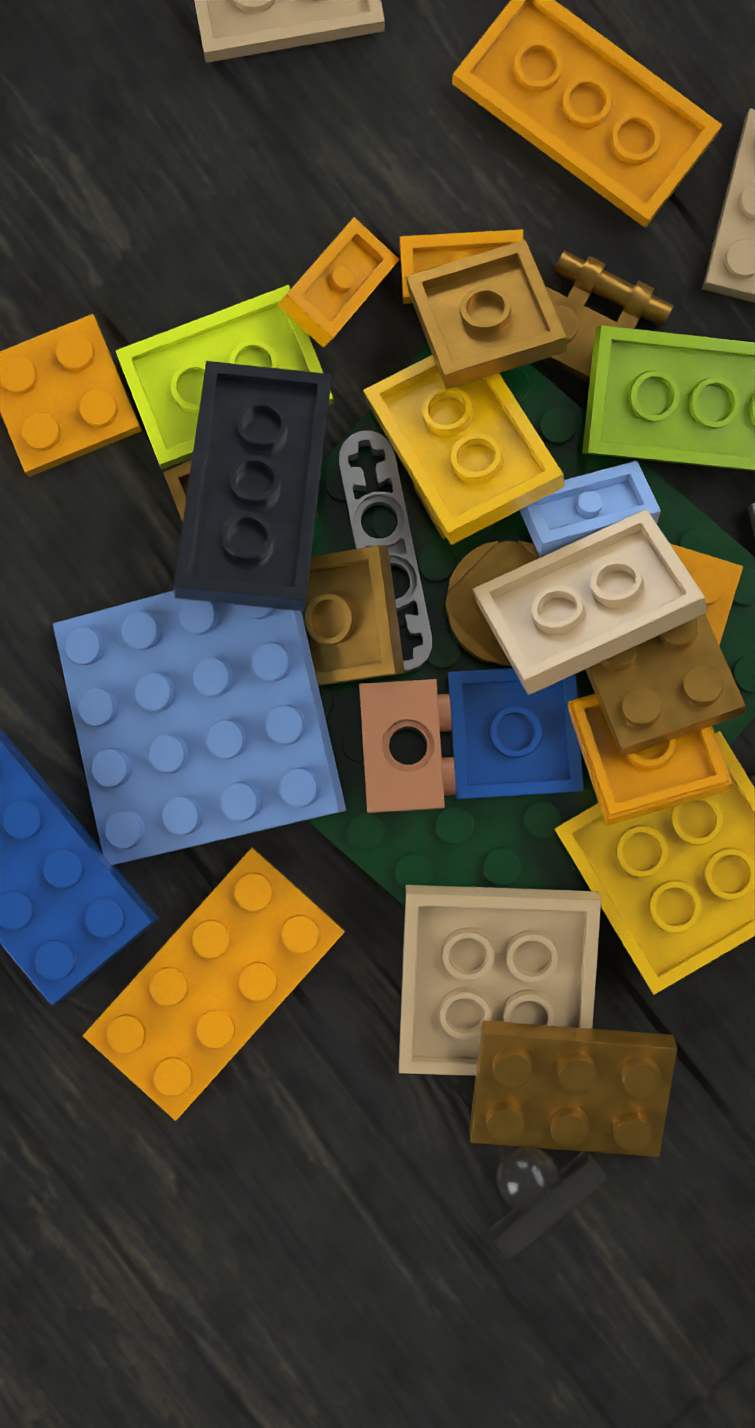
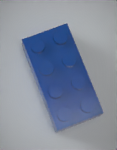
[0,729,160,1006]

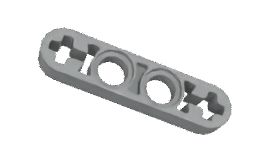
[339,431,432,673]

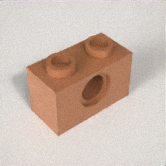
[359,679,456,813]

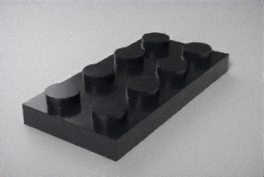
[174,361,332,612]

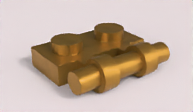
[543,250,674,383]

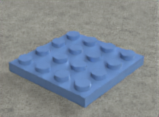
[53,590,346,865]

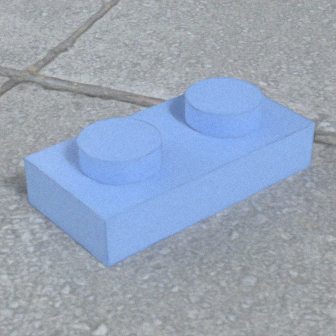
[520,461,661,557]

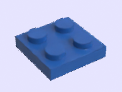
[447,668,584,800]

